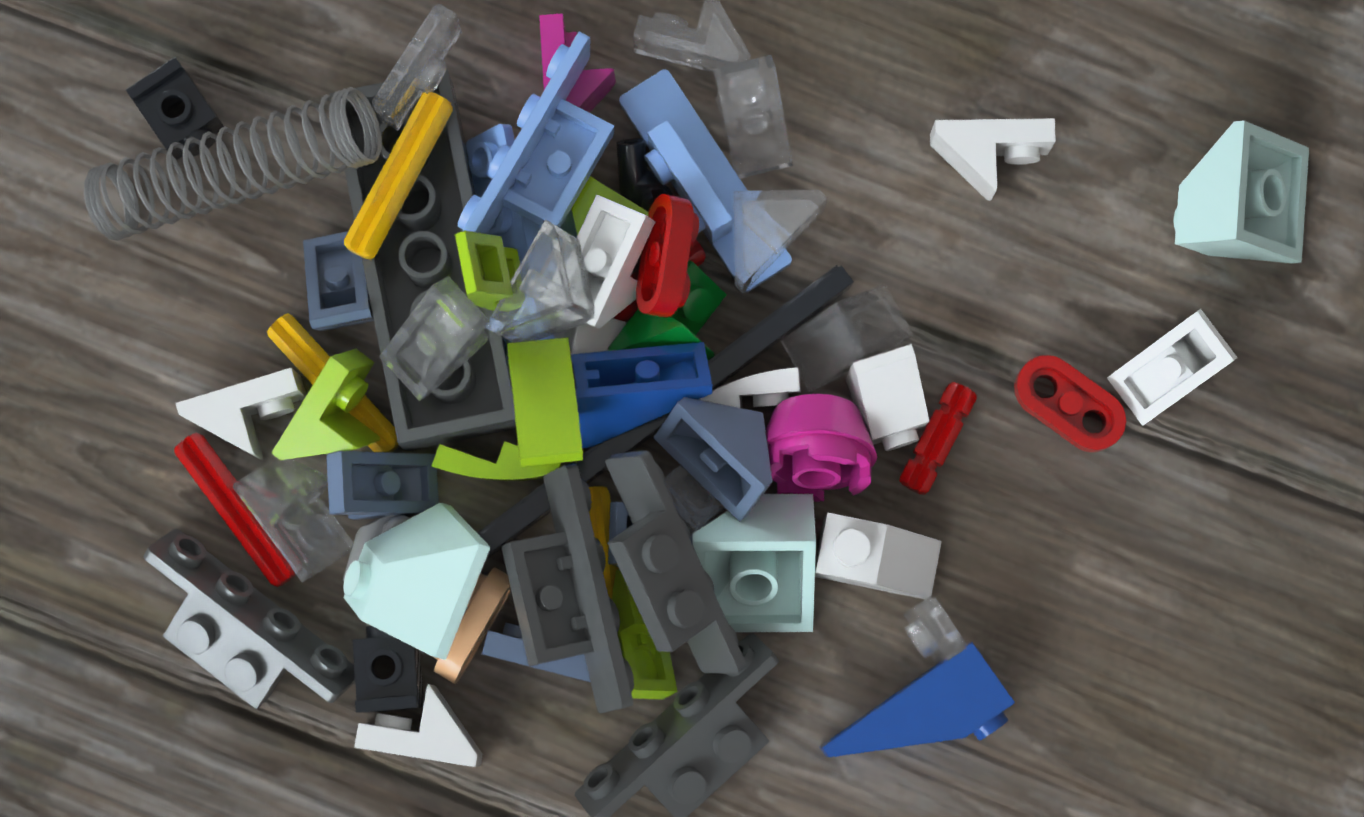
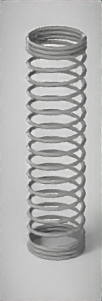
[84,87,382,241]

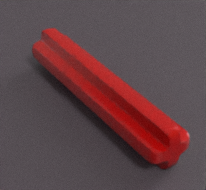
[174,432,300,587]

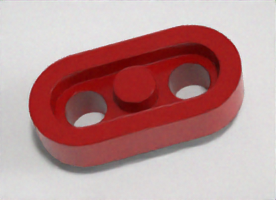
[636,194,699,318]
[1014,355,1126,452]

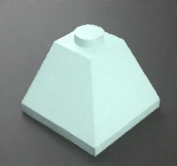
[1174,121,1309,263]
[693,494,816,632]
[344,503,490,660]

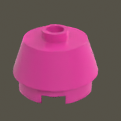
[765,394,877,502]

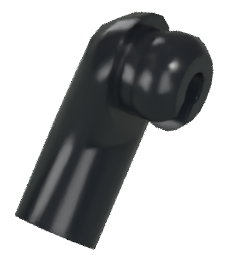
[616,138,673,212]

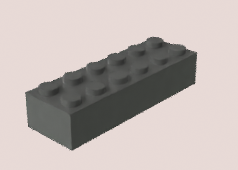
[330,69,516,452]

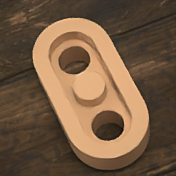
[430,567,511,684]

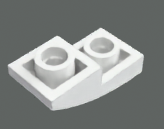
[699,367,801,408]

